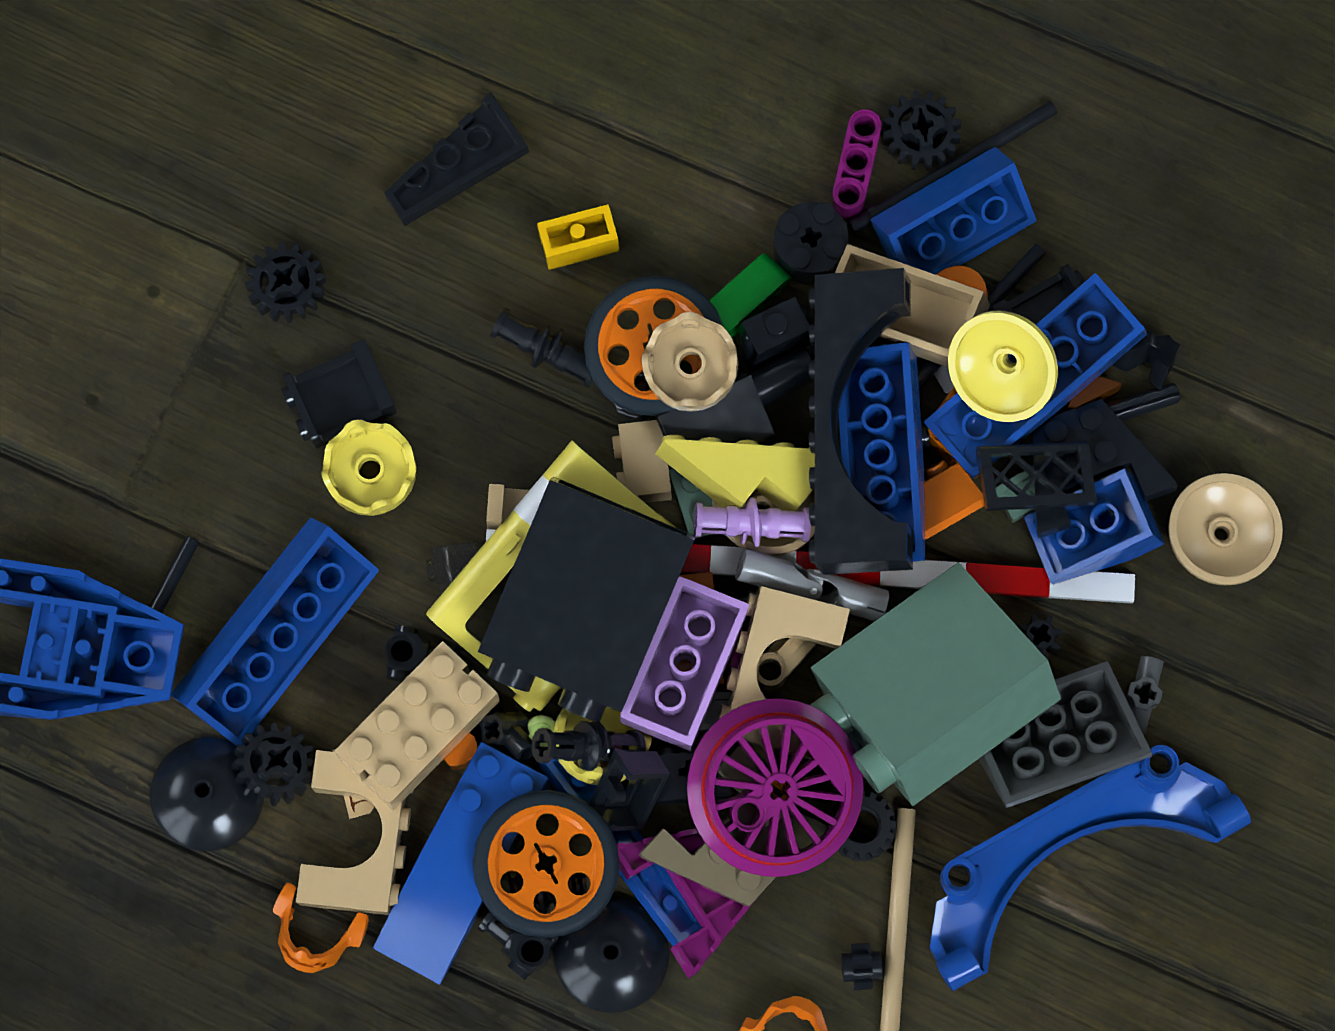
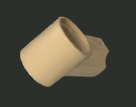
[757,638,817,692]

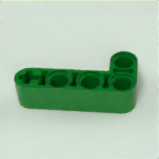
[680,253,793,374]

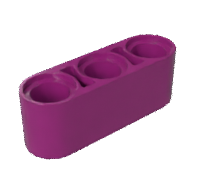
[832,109,881,220]

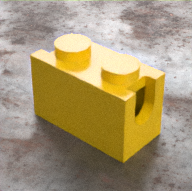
[537,204,619,270]

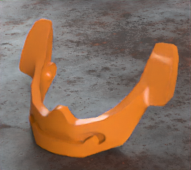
[273,882,369,973]
[739,996,828,1031]

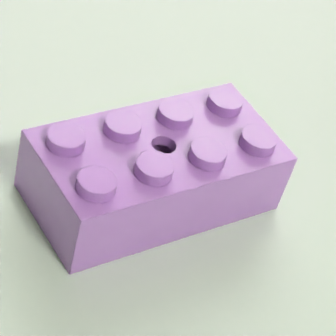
[620,576,750,752]

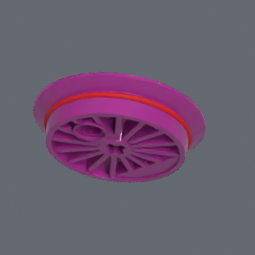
[687,699,864,877]

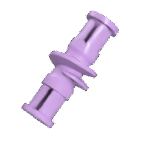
[693,498,811,547]

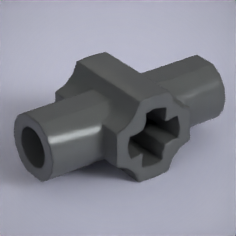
[1124,656,1164,735]

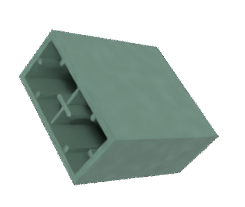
[810,562,1061,806]

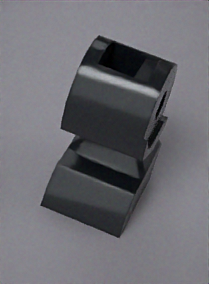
[1113,331,1181,390]

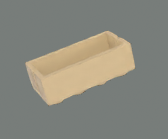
[835,244,990,367]
[334,641,500,810]

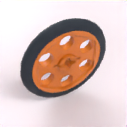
[584,276,724,416]
[473,790,620,938]

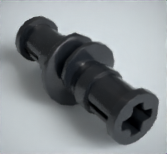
[490,307,593,388]
[532,721,646,771]

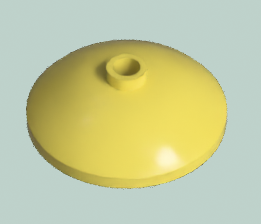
[948,311,1058,422]

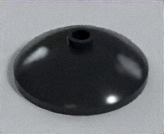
[150,737,264,851]
[554,897,669,1013]

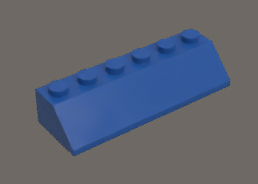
[171,517,379,746]

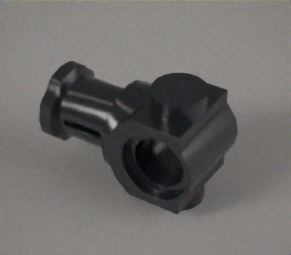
[385,626,461,682]
[478,912,559,980]

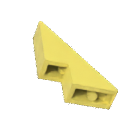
[655,435,815,511]

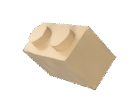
[612,420,672,503]

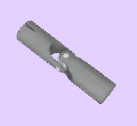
[735,548,889,622]

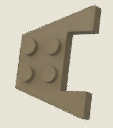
[638,745,800,907]

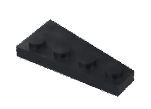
[384,92,529,226]

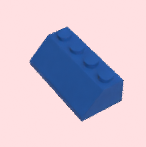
[870,147,1037,275]

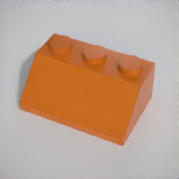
[924,459,985,540]

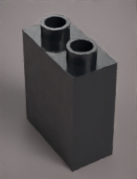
[478,477,695,722]

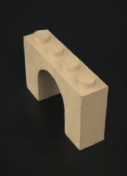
[717,586,850,759]
[296,750,414,915]

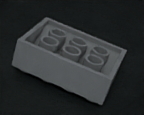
[979,661,1152,808]

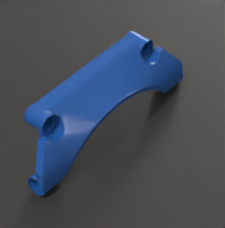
[929,745,1251,992]

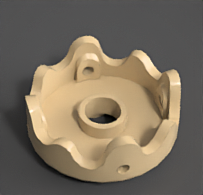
[641,312,738,412]

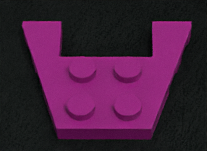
[617,828,758,979]

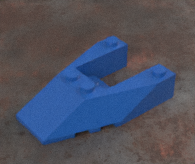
[0,559,184,720]

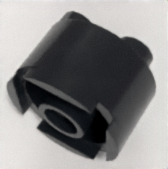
[773,202,848,285]

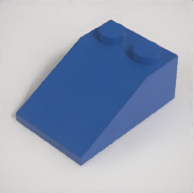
[1024,469,1165,585]

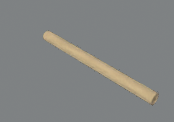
[880,808,916,1031]

